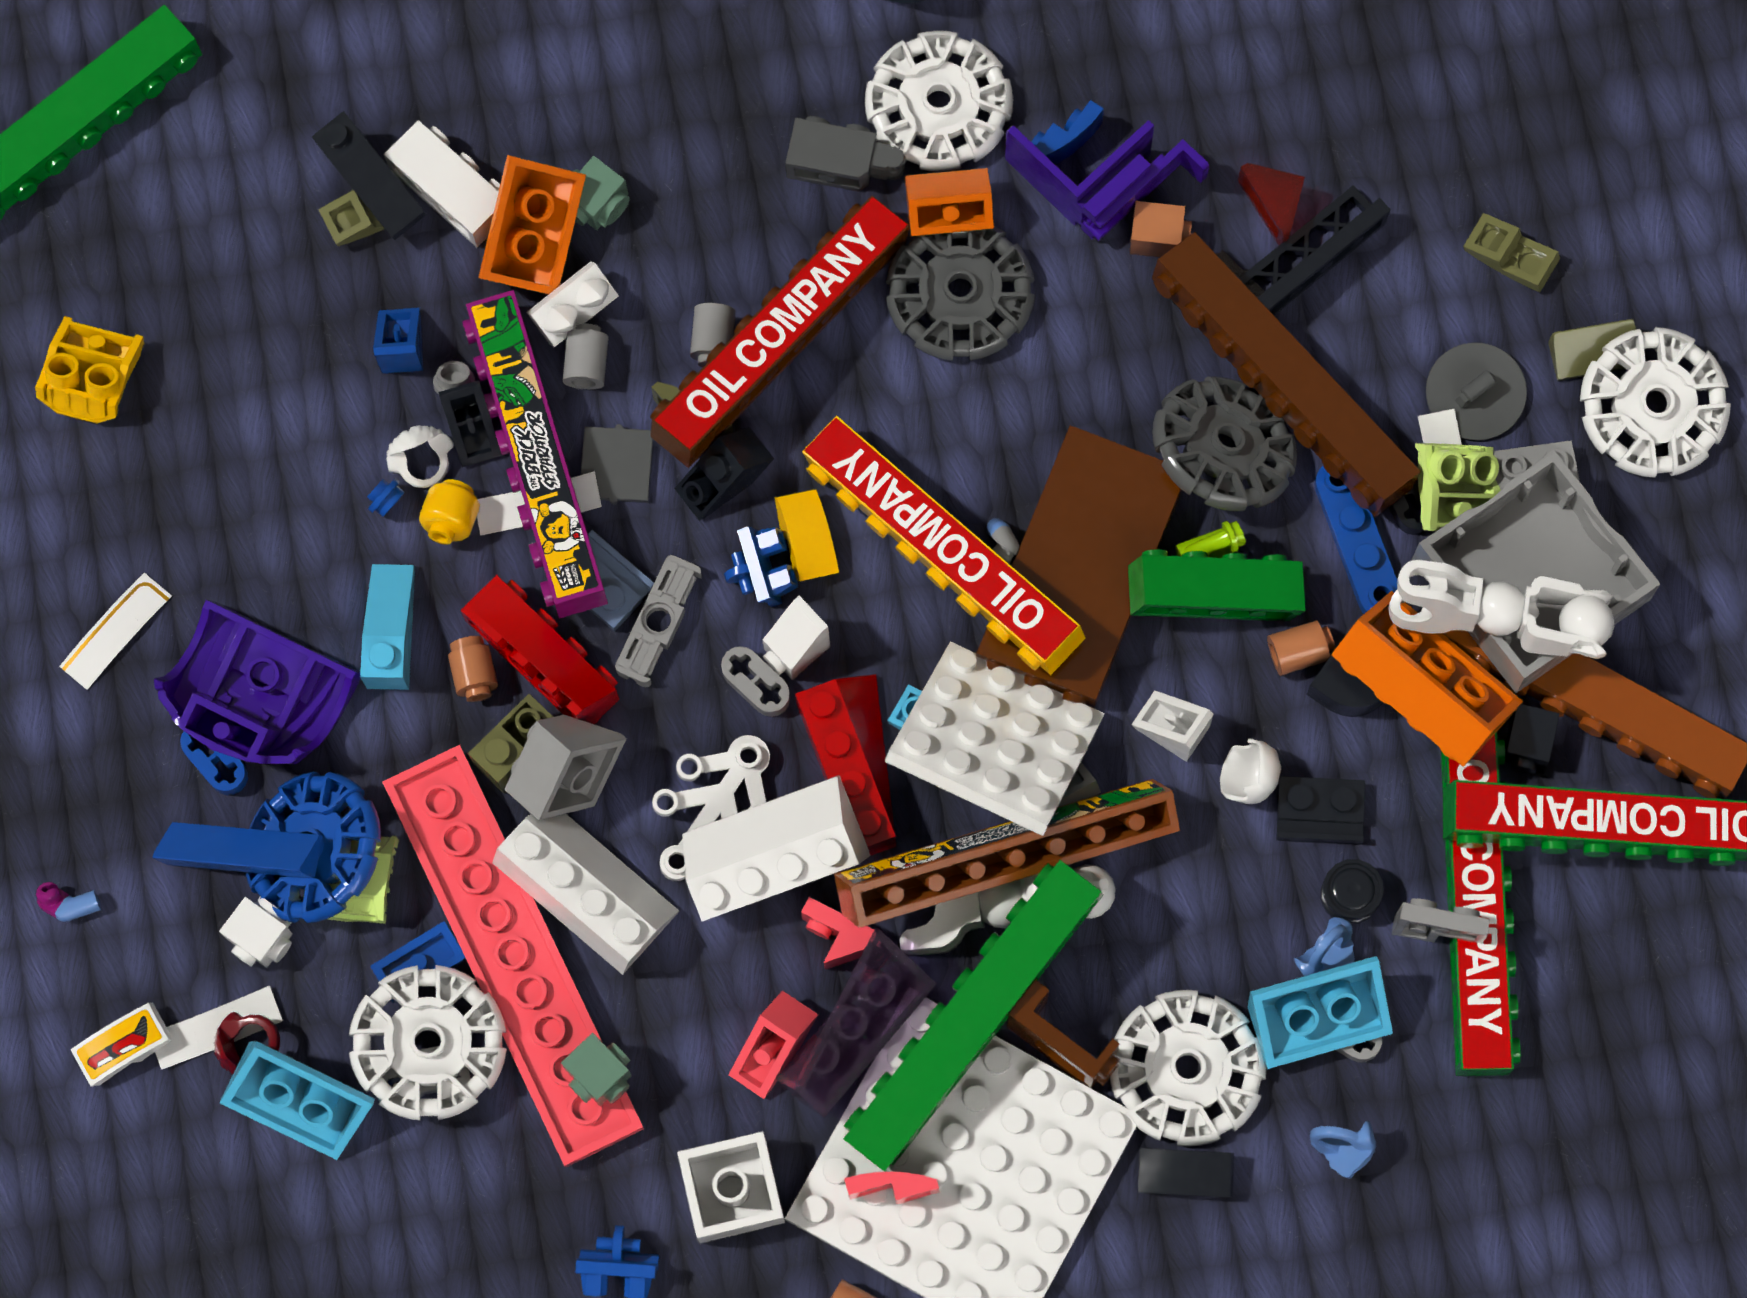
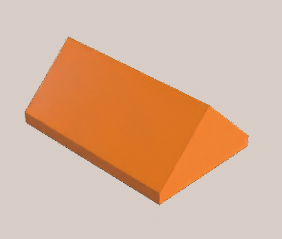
[478,155,586,294]

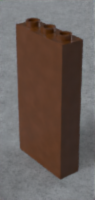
[976,425,1182,709]

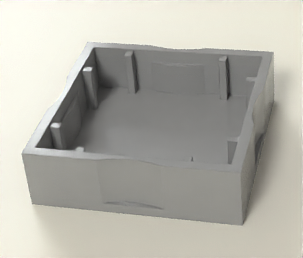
[1412,451,1660,693]

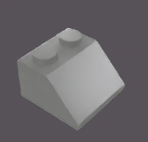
[504,715,627,820]

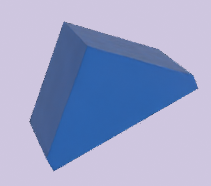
[373,308,423,374]

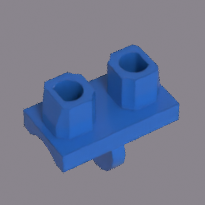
[724,526,799,607]
[575,1225,659,1298]

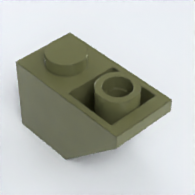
[468,694,553,794]

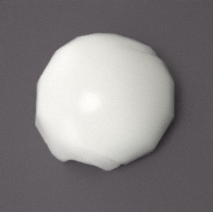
[1220,739,1281,804]

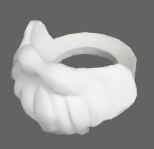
[386,425,454,488]

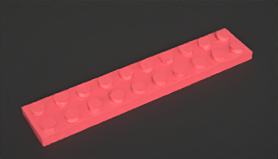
[382,745,644,1168]

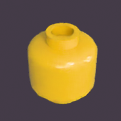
[419,479,480,545]

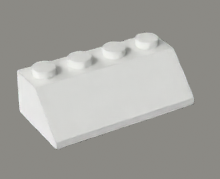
[682,775,871,921]
[492,814,679,975]

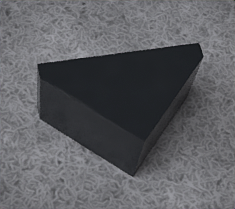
[439,380,502,467]

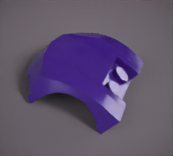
[154,600,361,764]

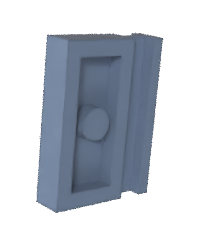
[588,530,654,632]

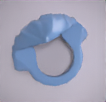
[1294,917,1355,976]
[1310,1121,1376,1179]

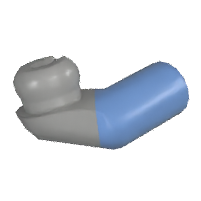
[986,518,1020,564]

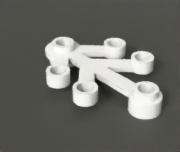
[652,735,770,881]

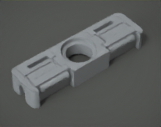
[615,555,702,687]

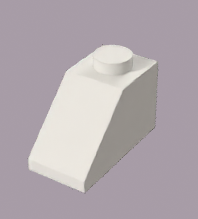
[763,596,830,680]

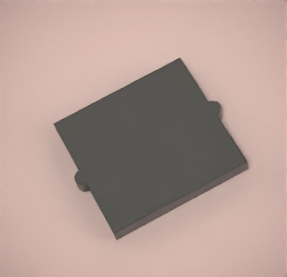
[581,424,653,505]

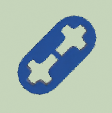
[180,731,248,796]

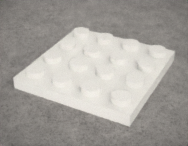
[885,641,1105,836]

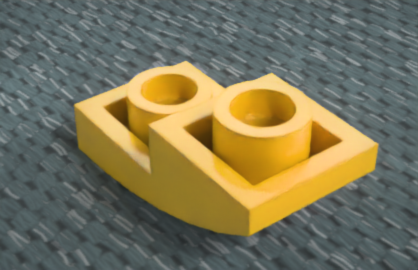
[774,489,839,581]

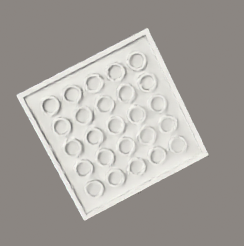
[785,991,1142,1298]

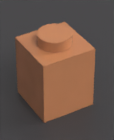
[1129,201,1192,257]

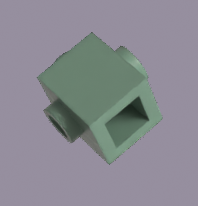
[561,1032,632,1106]

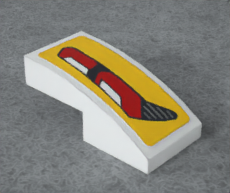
[71,1002,173,1087]

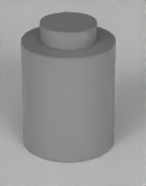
[690,303,736,367]
[563,324,608,390]

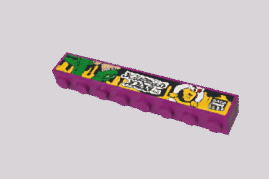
[462,290,608,619]

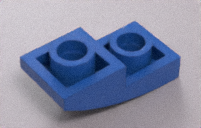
[1031,100,1104,165]

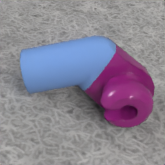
[36,882,101,922]

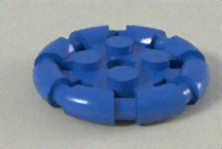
[245,772,381,923]

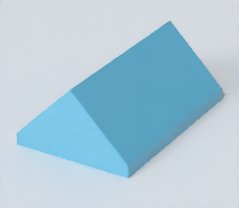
[1247,956,1393,1069]
[220,1041,375,1160]

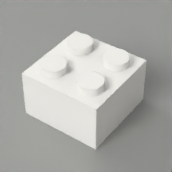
[677,1131,785,1243]

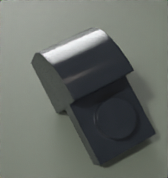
[1307,656,1383,717]

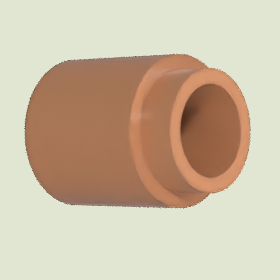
[448,636,498,702]

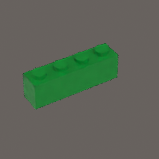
[1128,549,1306,621]

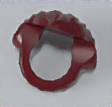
[213,1012,280,1075]

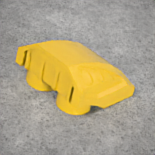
[35,316,144,424]

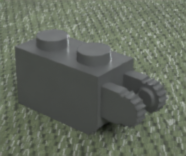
[785,116,905,192]

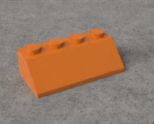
[1331,591,1523,767]

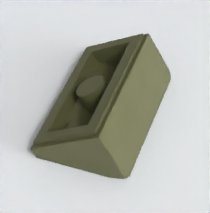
[1548,319,1636,381]

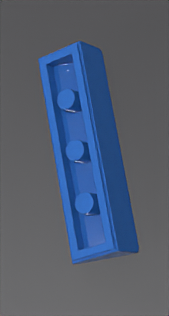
[153,822,323,878]

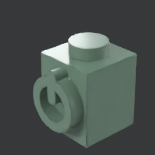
[574,156,630,230]

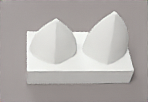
[526,261,619,347]

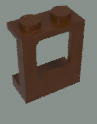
[1007,980,1121,1089]

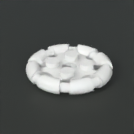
[865,31,1013,172]
[1580,327,1731,478]
[349,965,507,1120]
[1110,990,1267,1146]

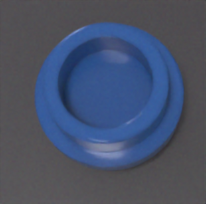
[367,478,405,517]

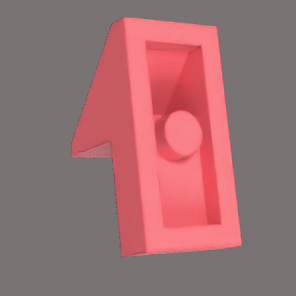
[801,897,887,969]

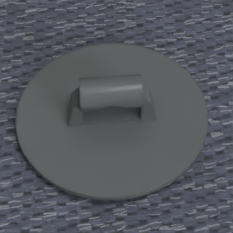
[1426,343,1527,441]

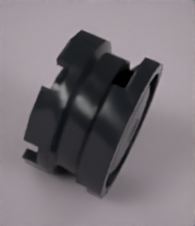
[1320,859,1384,924]

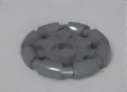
[886,226,1035,361]
[1152,376,1297,511]

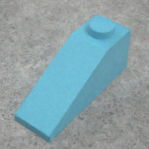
[360,564,415,690]

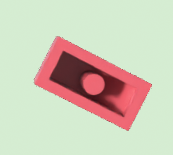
[728,990,818,1099]

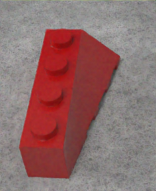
[460,575,620,724]
[795,674,896,856]

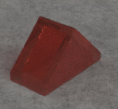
[1238,163,1305,245]

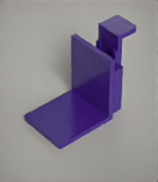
[1005,120,1209,241]

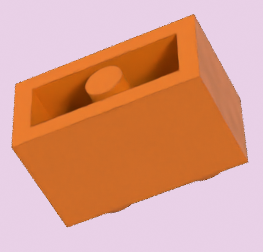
[905,168,994,236]

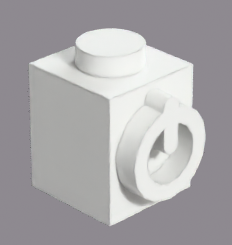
[219,896,293,968]

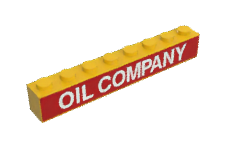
[802,416,1086,675]

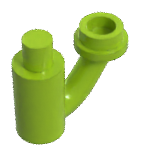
[1175,521,1246,558]

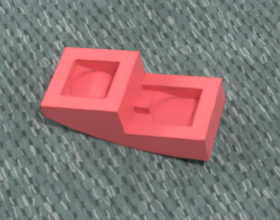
[844,1172,939,1205]

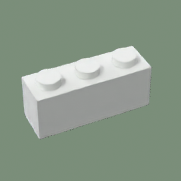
[384,120,500,247]

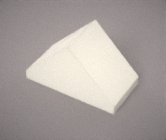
[1131,690,1214,762]

